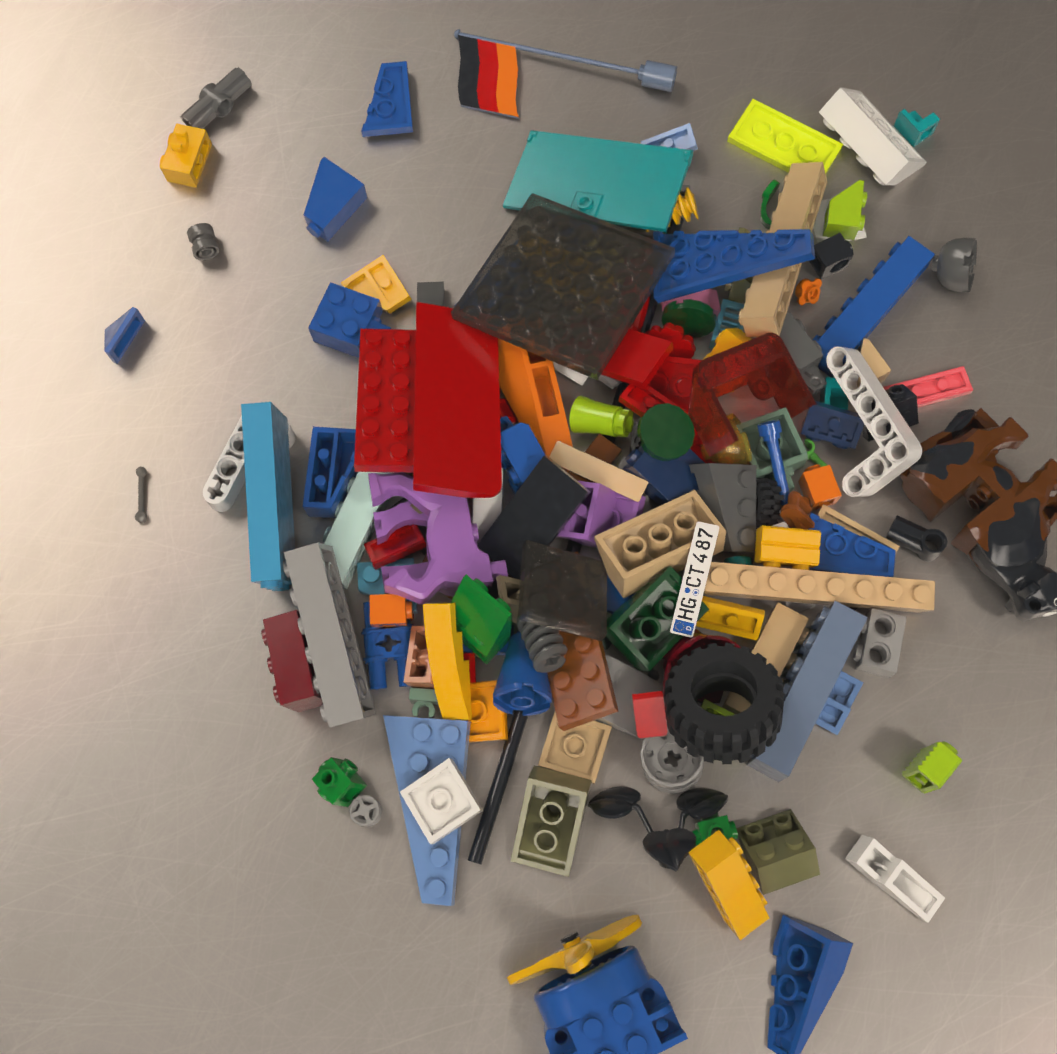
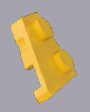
[341,255,412,314]

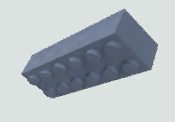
[747,601,868,783]

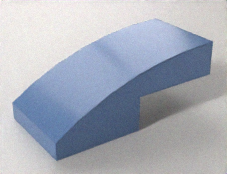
[815,671,864,735]

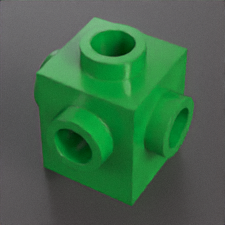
[312,757,367,807]
[692,812,738,847]

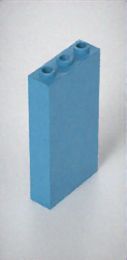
[241,402,295,591]

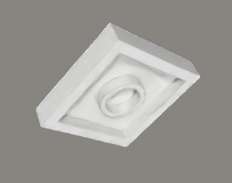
[400,758,483,844]

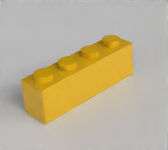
[689,830,769,940]

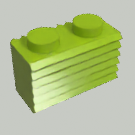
[902,741,962,794]

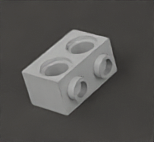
[853,608,907,678]

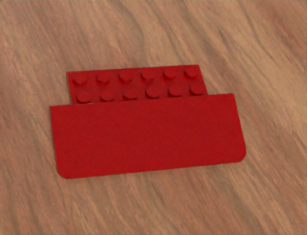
[354,301,502,498]

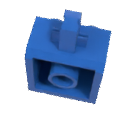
[308,282,391,358]
[500,416,546,494]

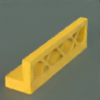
[696,596,765,641]

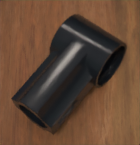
[886,515,948,562]

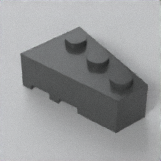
[689,463,757,552]

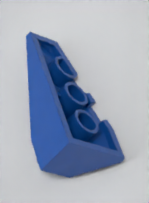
[767,915,853,1054]

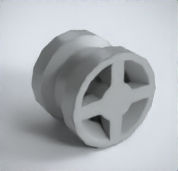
[349,795,382,827]

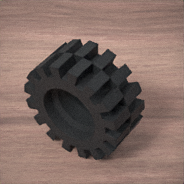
[756,478,784,529]

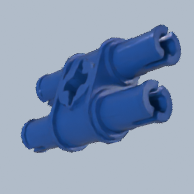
[361,599,414,690]

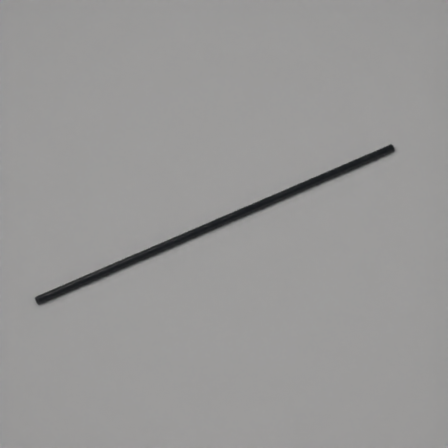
[468,217,684,865]

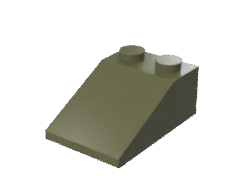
[511,765,592,877]

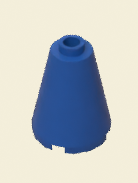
[493,631,553,716]

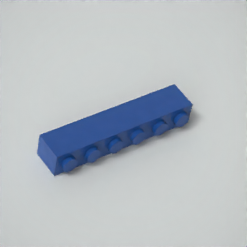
[812,236,935,377]

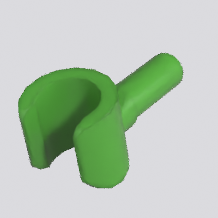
[804,439,827,467]

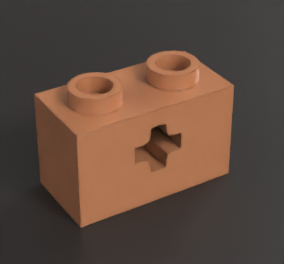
[403,626,434,689]

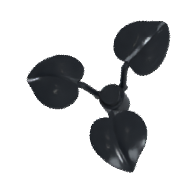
[588,786,728,872]

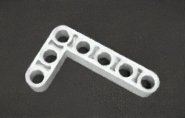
[826,347,922,497]

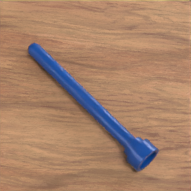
[757,420,790,528]

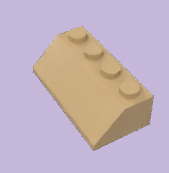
[594,490,726,598]

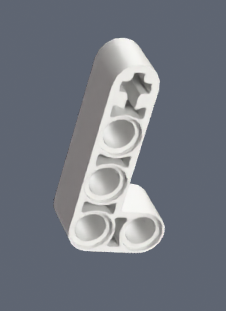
[203,415,296,512]

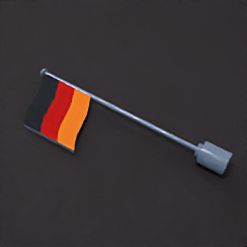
[454,29,677,119]

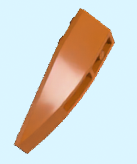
[498,315,573,473]

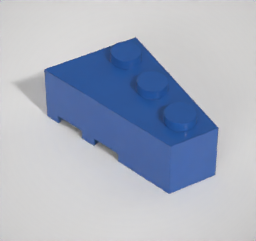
[302,426,358,518]

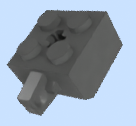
[757,312,827,395]

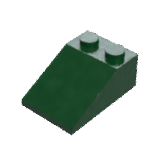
[599,566,709,671]

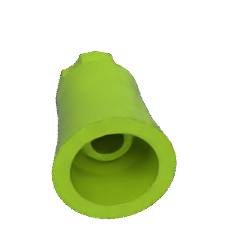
[569,395,634,437]

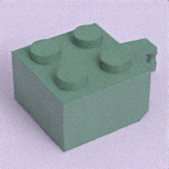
[730,407,808,492]

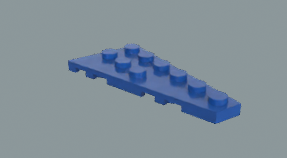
[653,229,815,303]

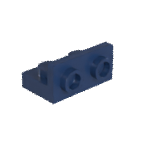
[801,400,864,449]

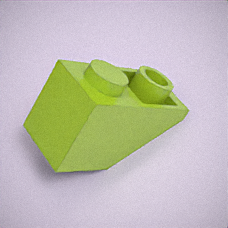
[823,180,867,241]

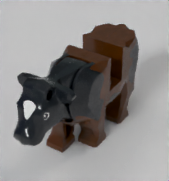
[899,408,1057,622]

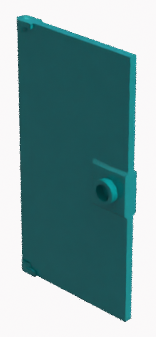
[503,130,693,232]

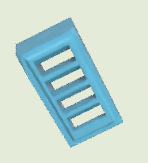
[709,299,744,349]

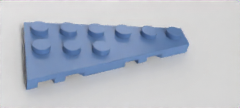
[383,715,471,906]

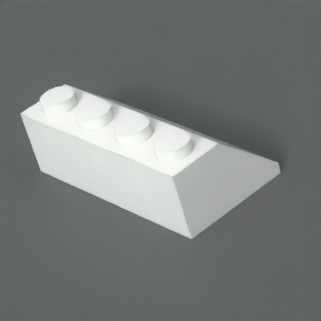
[819,87,927,186]

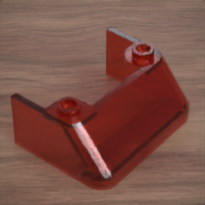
[688,333,816,457]

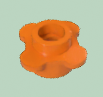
[795,278,822,306]

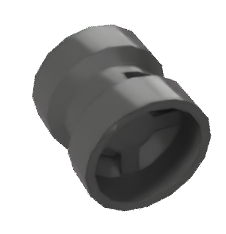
[187,223,219,260]

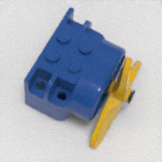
[507,914,688,1054]

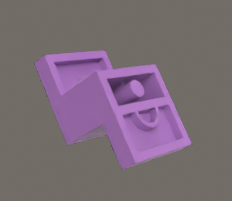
[557,481,646,548]

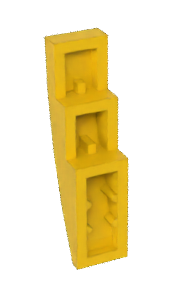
[423,603,472,720]

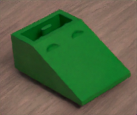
[451,574,512,665]

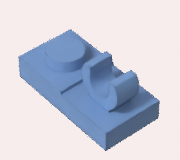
[641,123,698,152]

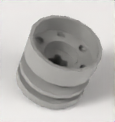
[640,728,704,794]

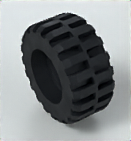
[664,643,785,764]

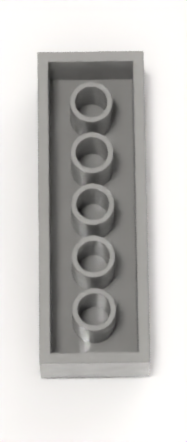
[283,542,376,728]

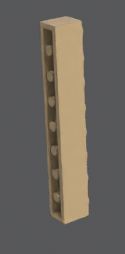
[739,162,827,337]
[703,562,935,613]

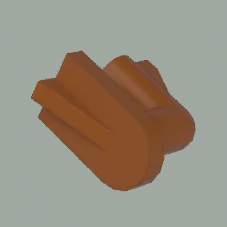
[780,491,815,529]

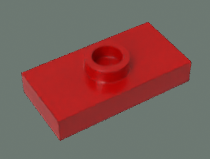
[364,524,426,570]

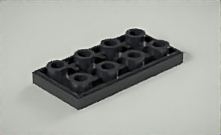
[477,456,590,580]

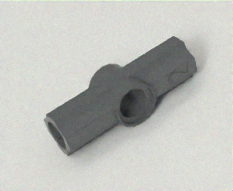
[180,67,252,129]

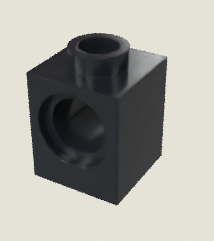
[809,233,854,279]

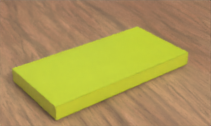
[727,99,843,174]

